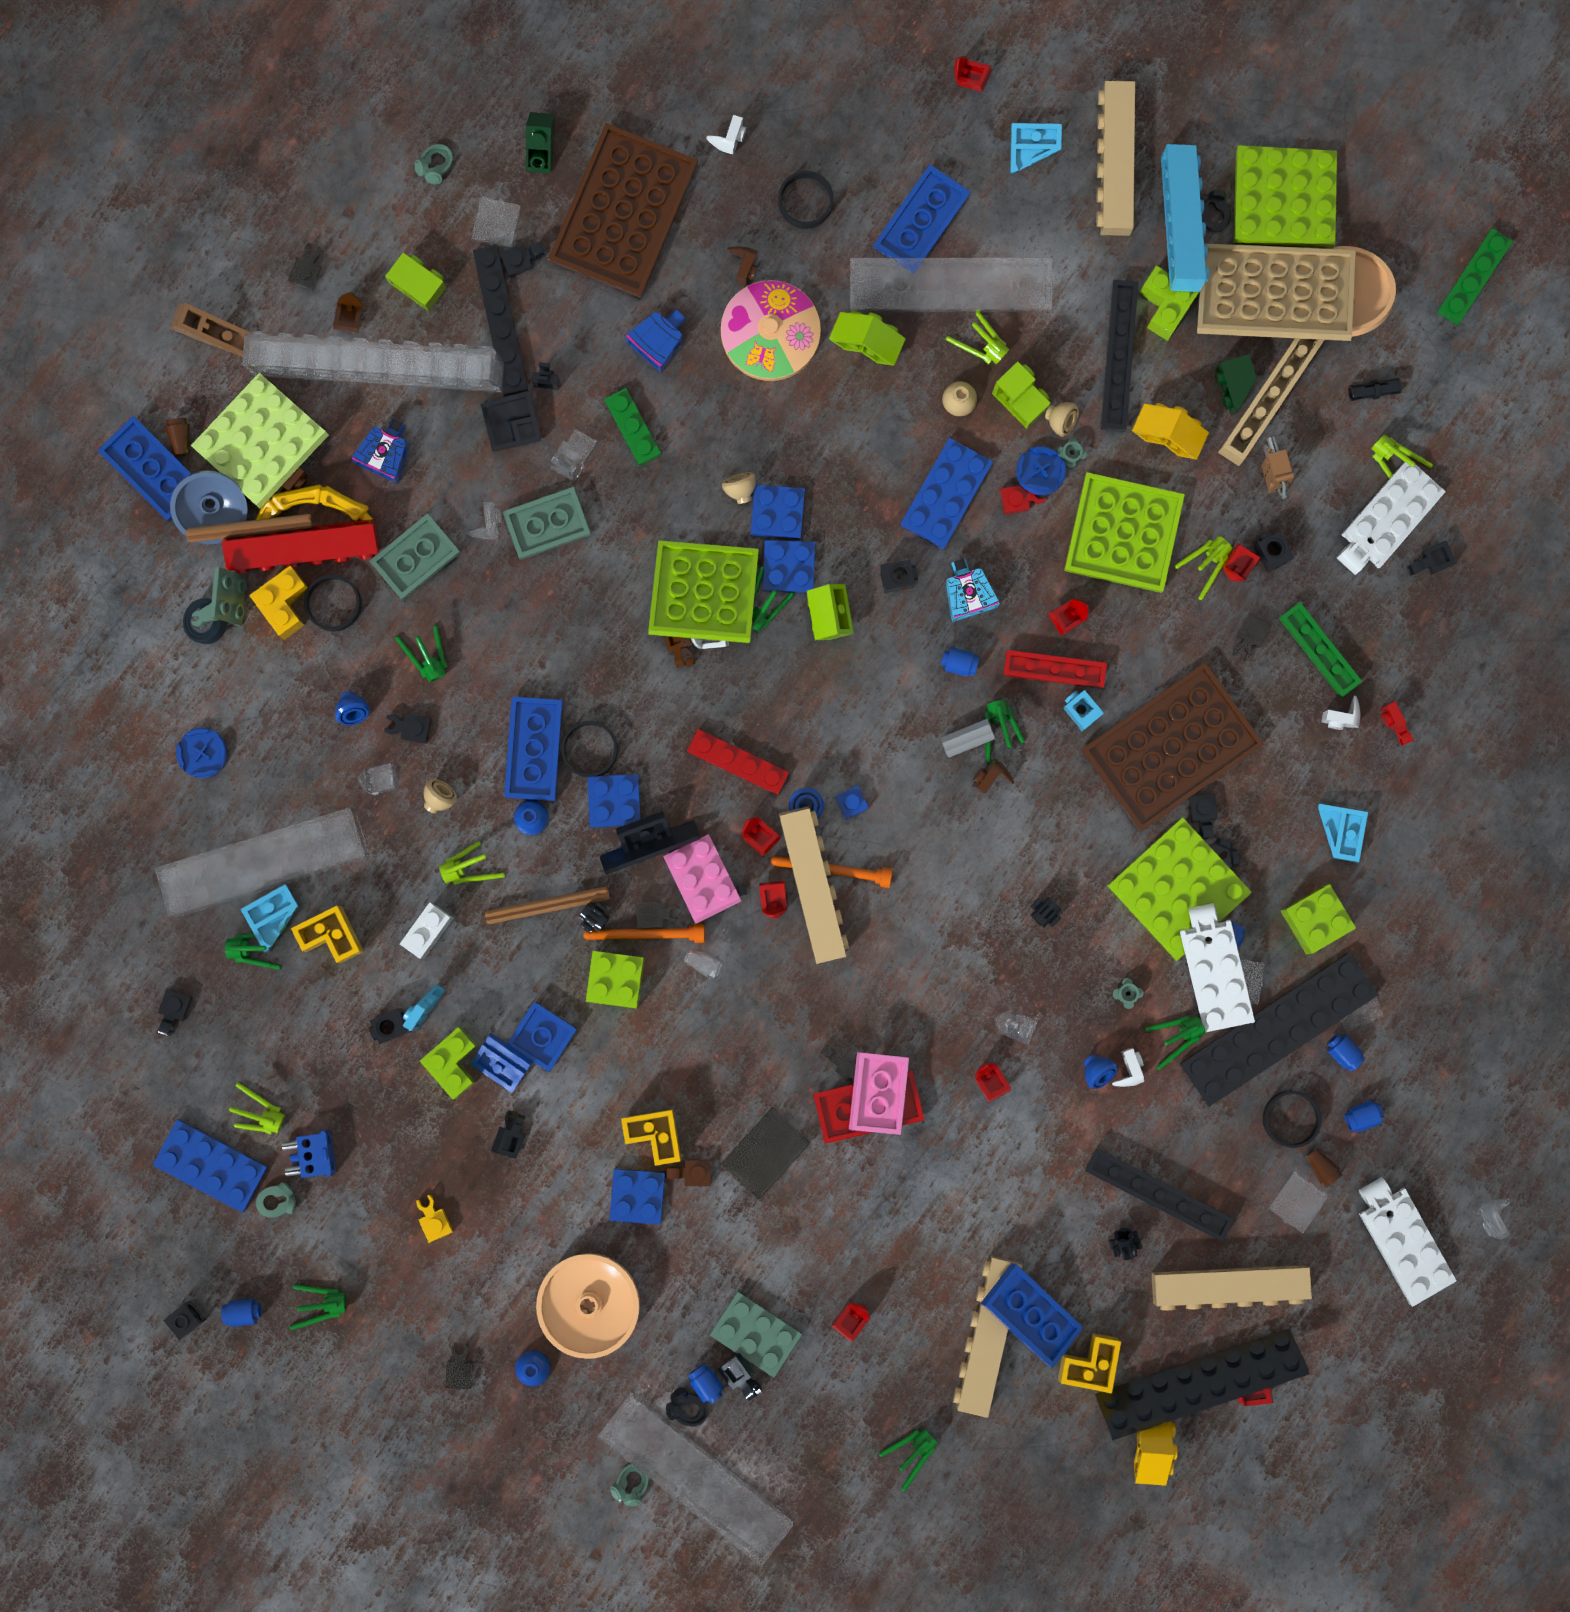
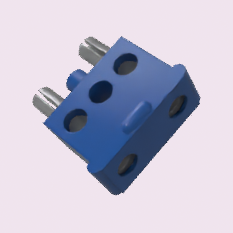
[282,1130,336,1178]

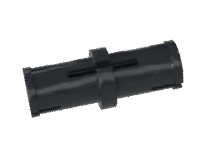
[1348,378,1402,401]

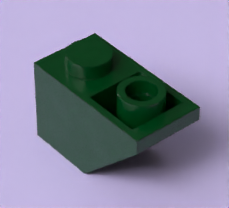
[526,112,555,174]
[1215,354,1257,416]

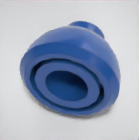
[335,691,370,725]
[788,788,824,819]
[514,800,549,835]
[1084,1054,1118,1089]
[515,1350,551,1387]

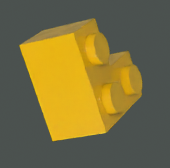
[1132,403,1209,460]
[249,566,308,640]
[291,905,364,963]
[621,1109,682,1166]
[1058,1333,1121,1393]
[1134,1421,1177,1486]

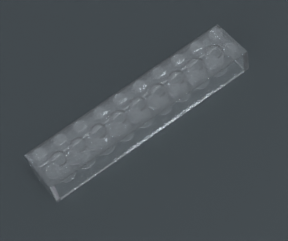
[242,331,504,392]

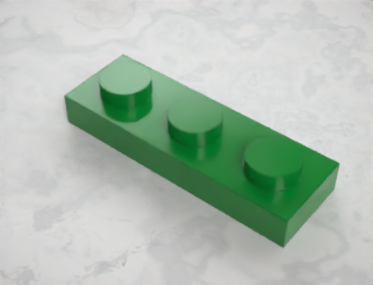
[604,388,661,467]

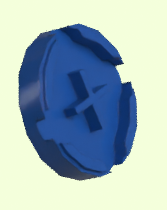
[1016,446,1066,495]
[176,728,228,778]

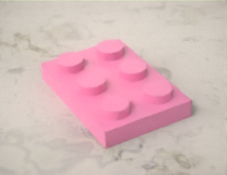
[663,834,741,923]
[849,1052,909,1135]

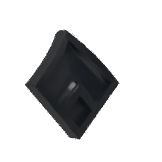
[481,391,541,452]

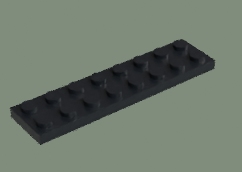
[1180,952,1378,1107]
[1095,1329,1309,1441]

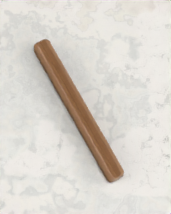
[186,514,312,542]
[485,887,610,924]

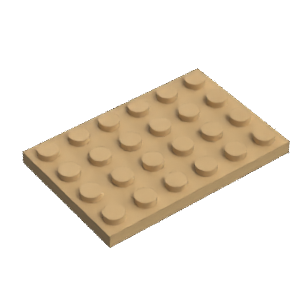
[1197,243,1356,341]

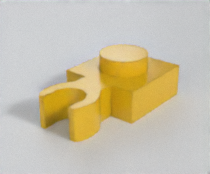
[416,1194,453,1243]

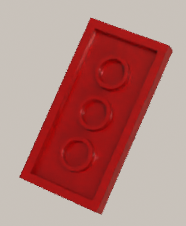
[813,1070,924,1144]

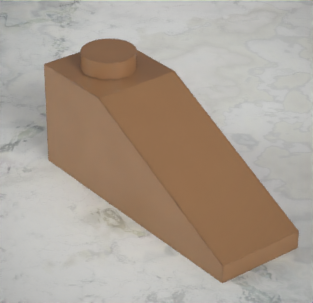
[169,303,255,358]

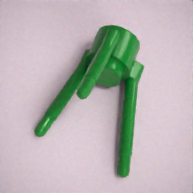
[752,566,794,632]
[395,625,448,682]
[984,700,1025,764]
[225,926,288,970]
[1144,1015,1205,1070]
[289,1284,346,1330]
[879,1428,938,1491]

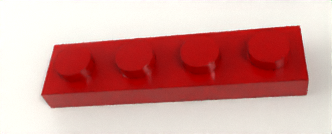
[1003,650,1107,689]
[687,729,789,795]

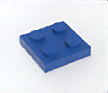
[751,484,805,540]
[763,540,815,593]
[588,774,641,828]
[507,1001,577,1072]
[609,1168,665,1225]

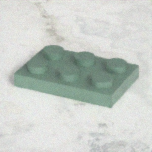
[503,487,591,560]
[370,513,461,601]
[710,1291,802,1378]

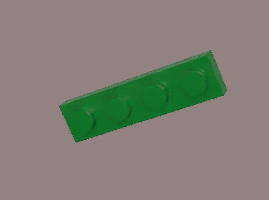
[1437,228,1513,325]
[1279,602,1362,698]

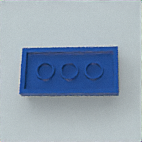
[873,164,971,275]
[97,416,191,522]
[900,438,993,550]
[504,697,563,801]
[153,1119,269,1213]
[981,1263,1084,1368]

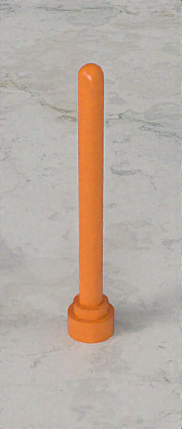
[771,856,893,888]
[583,923,705,943]

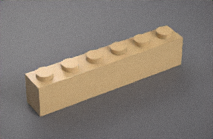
[1096,81,1135,236]
[1218,338,1324,466]
[779,806,849,964]
[953,1255,1023,1418]
[1151,1265,1312,1310]

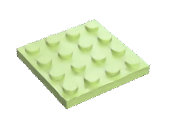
[191,373,329,508]

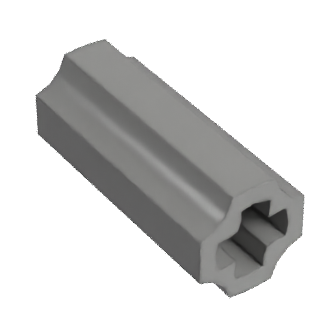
[941,719,996,758]

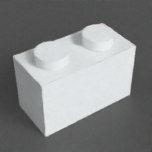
[400,902,454,959]

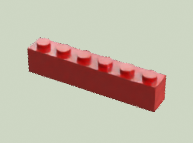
[221,519,380,574]

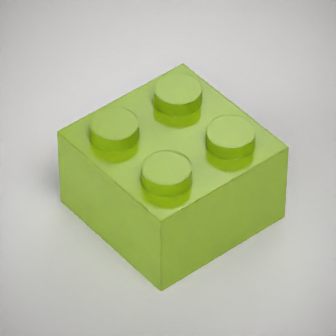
[1280,884,1356,955]
[586,951,645,1009]

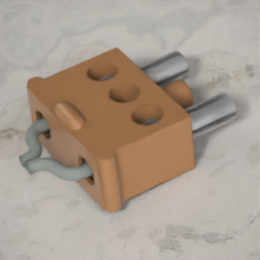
[1261,436,1294,499]

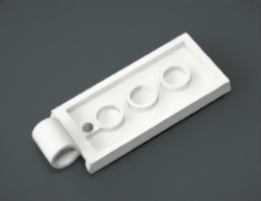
[1336,462,1446,575]
[1180,903,1255,1032]
[1359,1177,1456,1307]

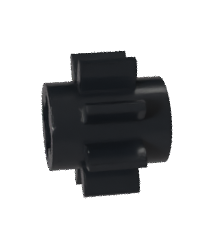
[1030,897,1061,928]
[578,902,610,933]
[1109,1228,1143,1260]

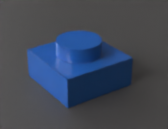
[835,785,869,820]

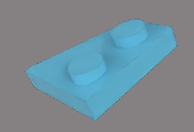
[1010,123,1062,174]
[1318,804,1368,863]
[240,884,299,952]
[403,984,445,1031]

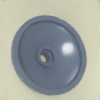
[170,471,248,544]

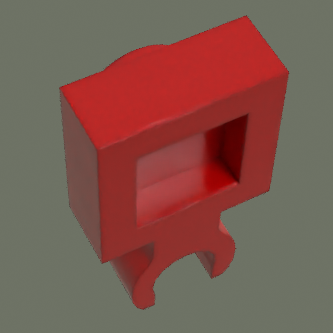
[1000,485,1046,515]
[1381,701,1414,746]

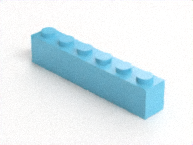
[1161,144,1209,292]

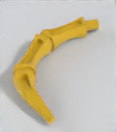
[256,484,373,521]

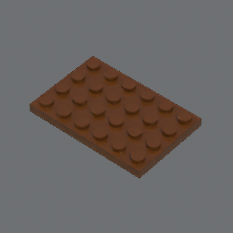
[548,123,698,298]
[1081,662,1264,832]

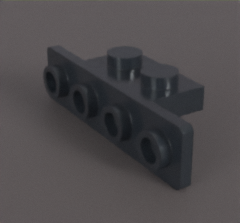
[600,811,700,874]

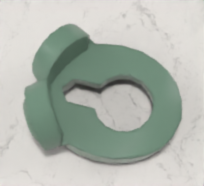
[415,144,453,185]
[256,1182,296,1218]
[610,1464,649,1506]

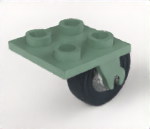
[183,567,247,644]

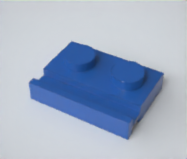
[471,1033,533,1093]

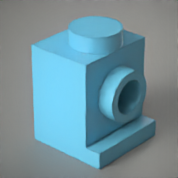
[1063,690,1104,732]

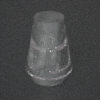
[684,949,724,979]

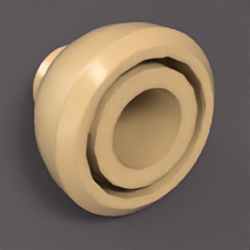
[942,381,977,416]
[1045,402,1079,437]
[721,472,756,504]
[423,779,457,813]

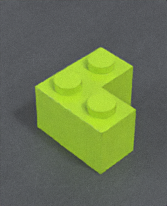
[1139,265,1199,341]
[829,310,906,366]
[992,362,1051,429]
[420,1027,478,1100]

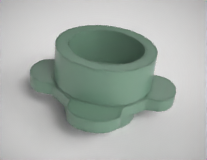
[1057,438,1087,468]
[1113,978,1143,1009]

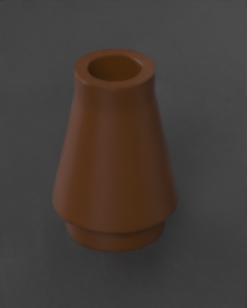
[165,418,190,455]
[1306,1148,1343,1187]

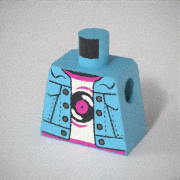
[946,558,999,622]

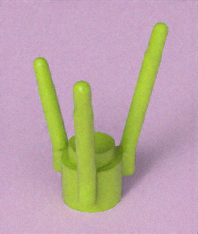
[946,311,1010,365]
[1371,434,1433,478]
[1174,536,1233,600]
[439,841,505,885]
[229,1082,285,1135]

